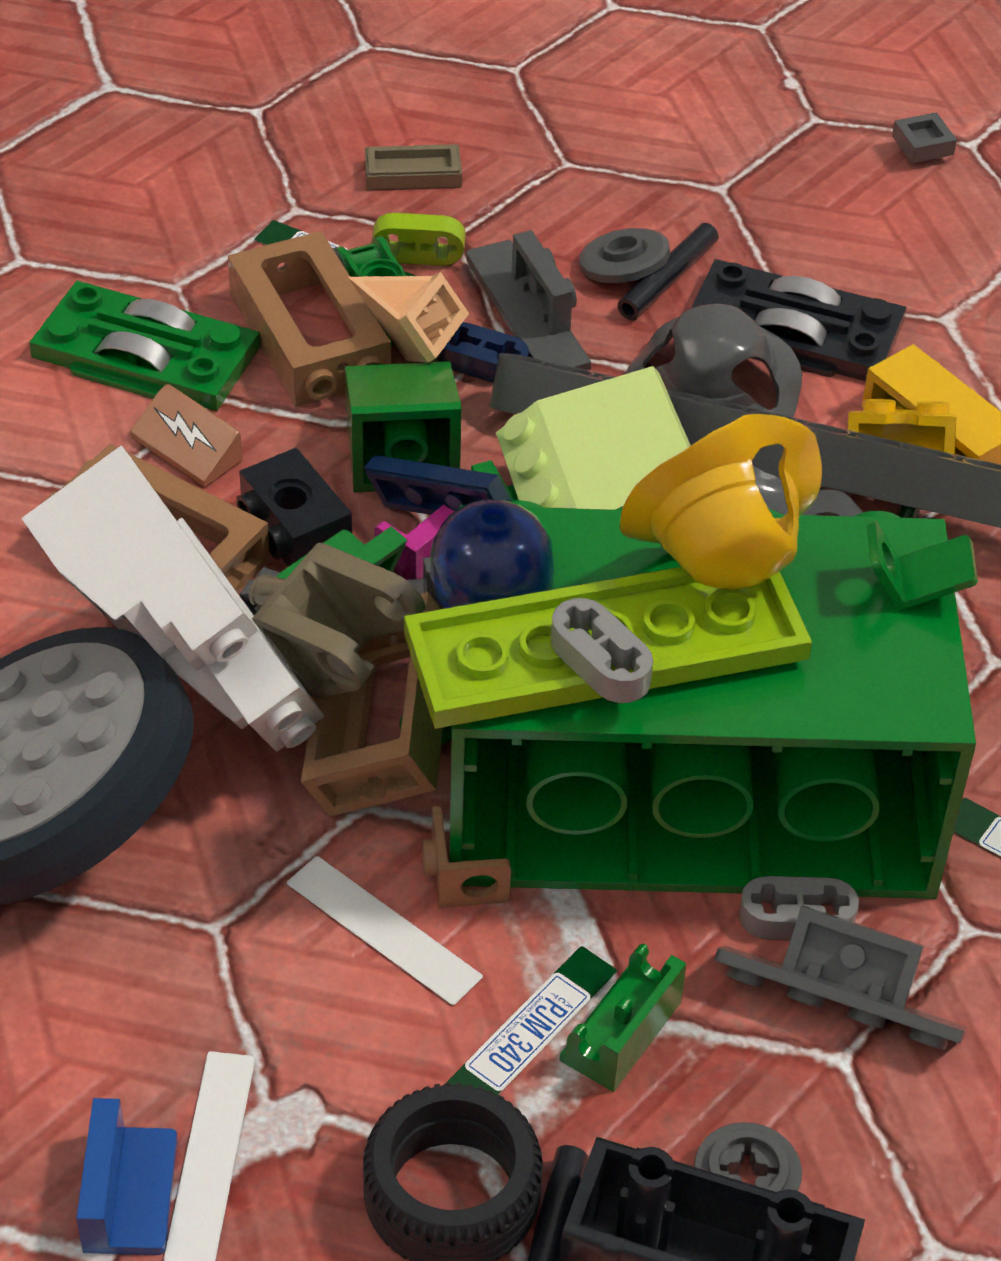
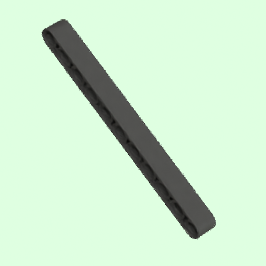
[489,353,1001,528]

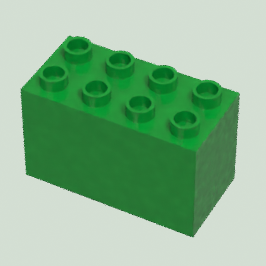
[449,500,976,899]

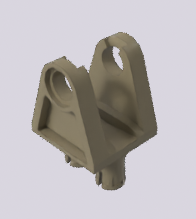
[249,543,426,698]

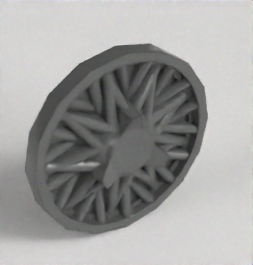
[579,228,671,283]

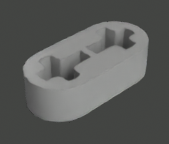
[551,598,653,703]
[739,876,859,940]

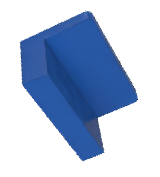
[76,1098,178,1255]

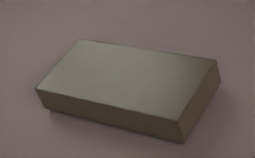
[365,144,462,190]

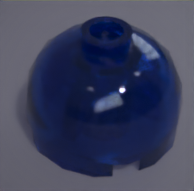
[431,500,554,608]

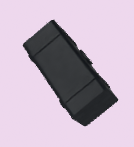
[560,1137,865,1261]

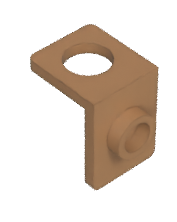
[422,806,511,908]

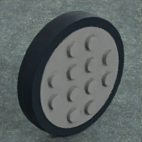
[0,627,194,904]

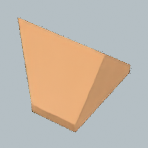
[348,272,469,363]

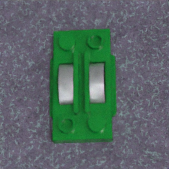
[29,280,260,411]

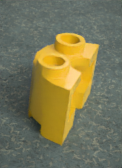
[848,399,956,454]

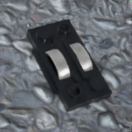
[692,259,906,381]

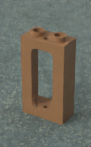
[227,231,391,407]
[45,444,270,593]
[301,592,443,817]

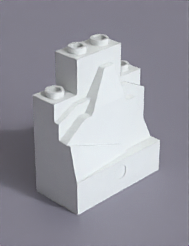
[21,445,325,751]

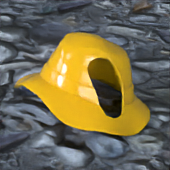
[619,414,822,589]

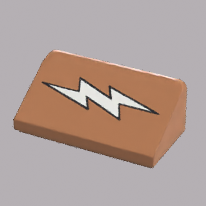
[130,384,243,487]

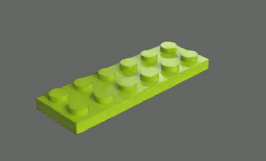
[404,567,812,729]

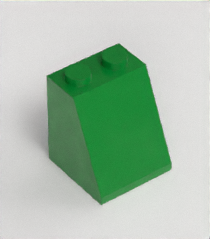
[345,361,462,493]

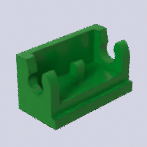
[559,944,687,1092]

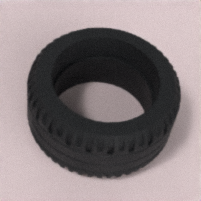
[363,1083,543,1261]

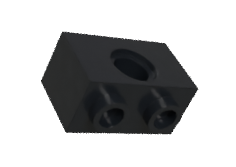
[236,447,352,567]

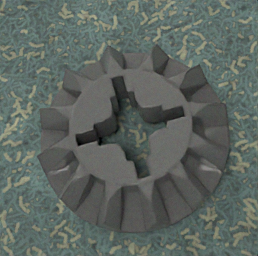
[694,1122,802,1192]

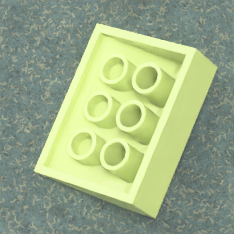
[496,366,691,510]

